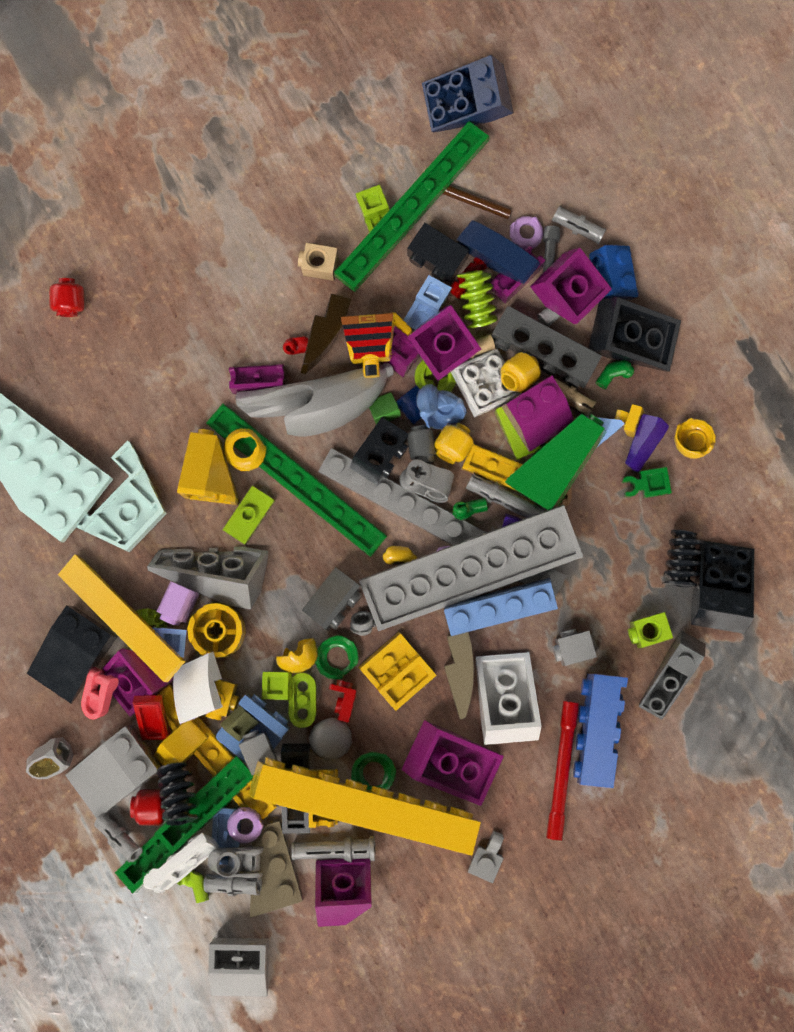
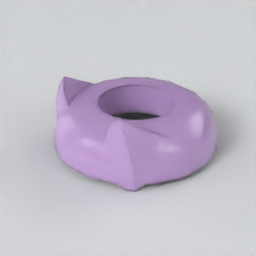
[510,216,543,250]
[227,807,264,843]

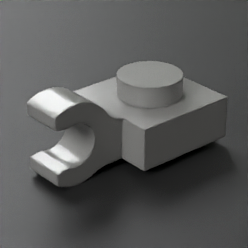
[467,830,504,883]

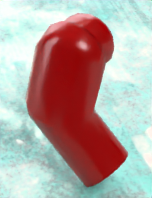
[283,336,309,355]

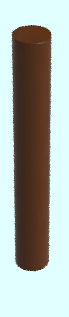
[442,186,512,219]

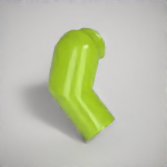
[177,870,209,903]

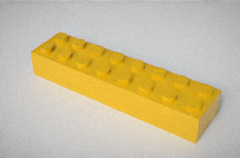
[248,757,481,856]

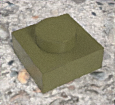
[220,705,259,741]

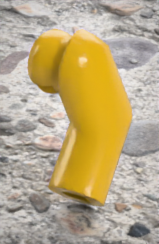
[383,546,417,565]

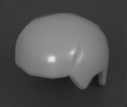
[309,718,352,760]

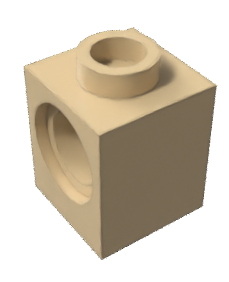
[298,243,338,281]

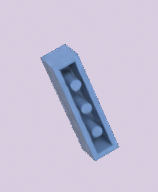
[444,578,558,636]

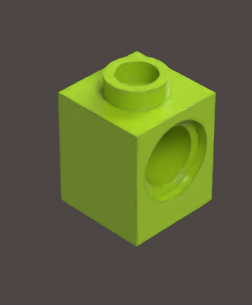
[628,612,673,648]

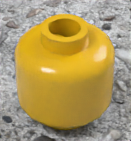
[501,352,541,393]
[434,423,474,464]

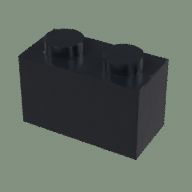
[407,222,469,283]

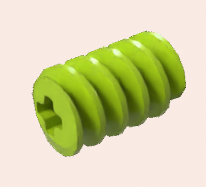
[457,270,498,328]

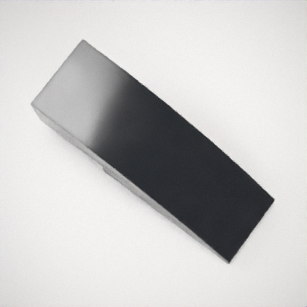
[281,743,310,834]

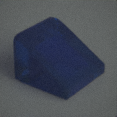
[396,385,422,425]

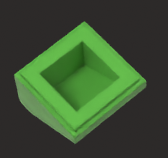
[369,392,401,424]

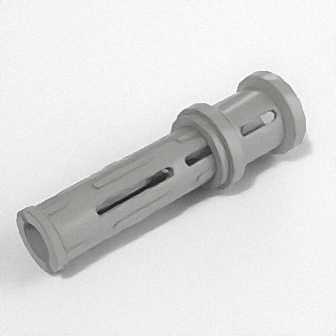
[291,836,376,862]

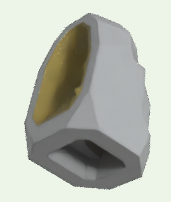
[26,737,74,779]

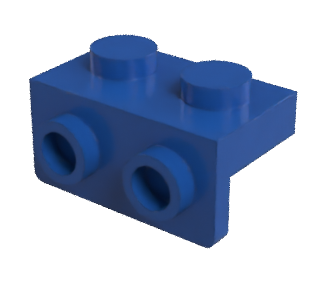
[589,245,639,304]

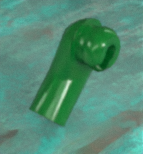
[595,360,634,390]
[452,498,488,520]

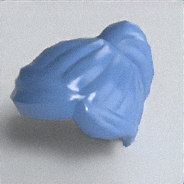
[416,384,467,429]

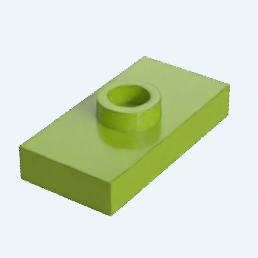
[223,486,275,545]

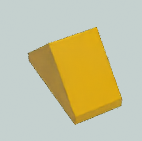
[154,720,209,766]

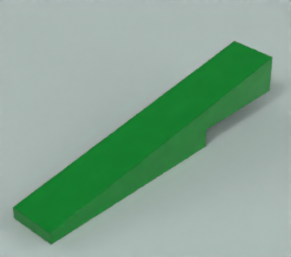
[115,756,254,894]

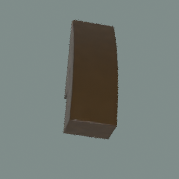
[300,294,352,374]

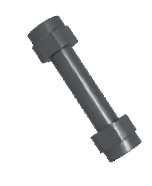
[539,226,560,277]

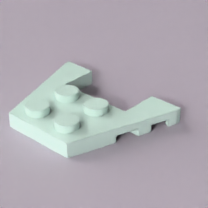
[76,440,167,552]

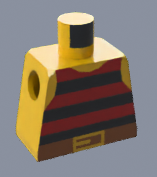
[341,313,395,378]

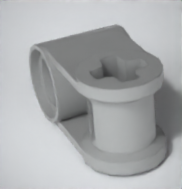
[399,459,454,503]
[208,846,264,878]

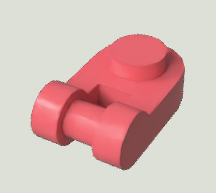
[81,667,119,720]

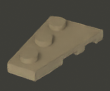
[250,820,304,918]

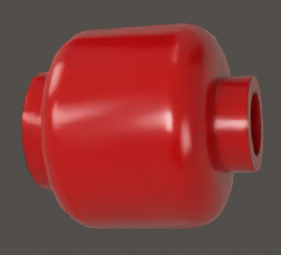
[49,278,84,317]
[130,789,165,826]

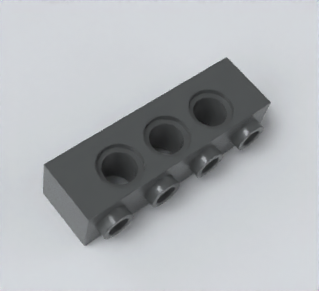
[492,306,602,389]

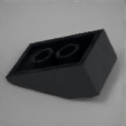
[588,297,681,372]
[27,605,118,704]

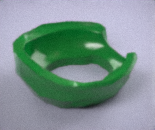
[315,635,359,680]
[351,752,396,791]

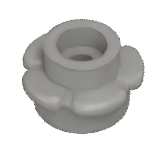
[350,611,376,636]

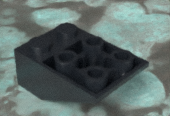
[691,541,754,634]

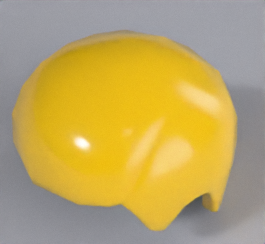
[674,418,716,459]
[276,638,317,673]

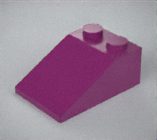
[401,720,504,806]

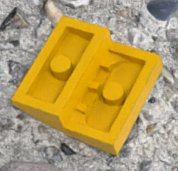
[358,632,437,711]

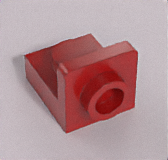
[329,679,357,723]

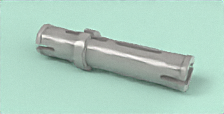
[466,473,545,518]

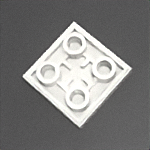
[451,348,521,418]

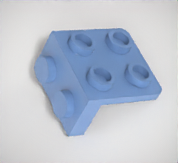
[216,694,291,764]

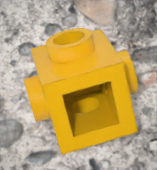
[205,679,239,720]

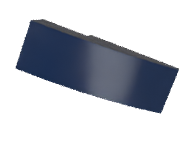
[456,220,540,284]

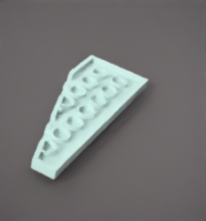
[0,393,113,543]

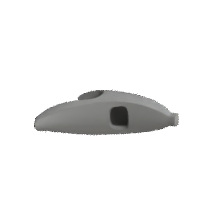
[235,362,394,437]

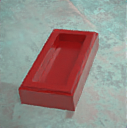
[133,695,170,740]

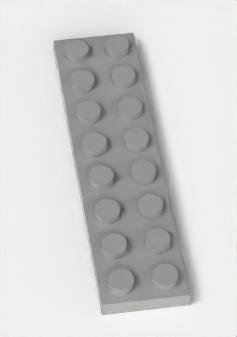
[359,505,583,631]

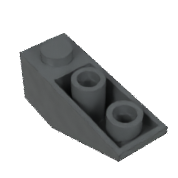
[639,631,706,720]

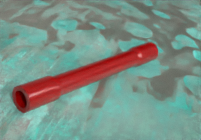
[546,701,579,841]

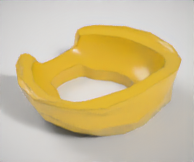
[224,428,266,471]

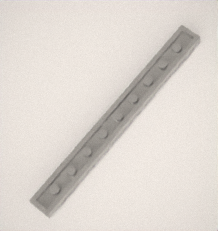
[318,448,567,597]

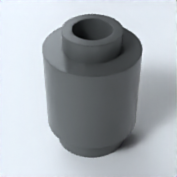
[407,425,437,464]

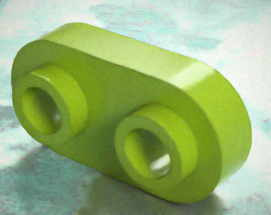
[289,673,317,728]

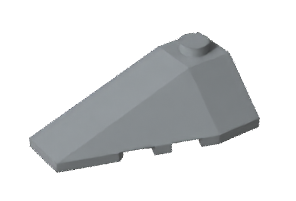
[147,547,268,610]

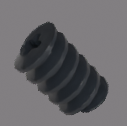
[662,530,704,588]
[156,762,199,826]

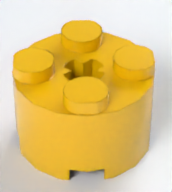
[187,603,246,658]

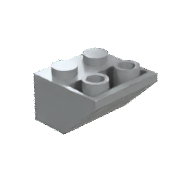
[208,938,269,997]

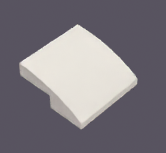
[173,652,223,724]

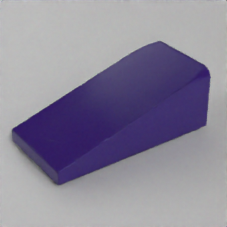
[625,414,669,473]

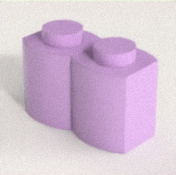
[157,581,200,626]

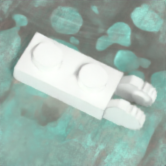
[143,833,219,894]

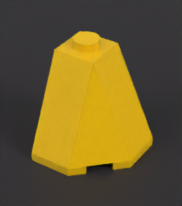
[177,429,239,505]

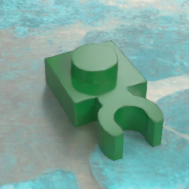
[621,467,672,499]

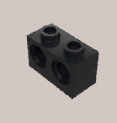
[350,417,409,485]

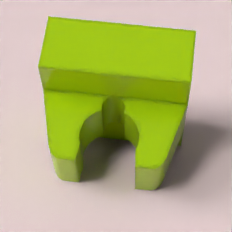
[262,672,292,700]

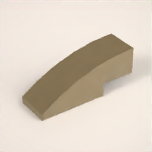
[444,632,474,719]

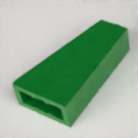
[505,414,607,510]

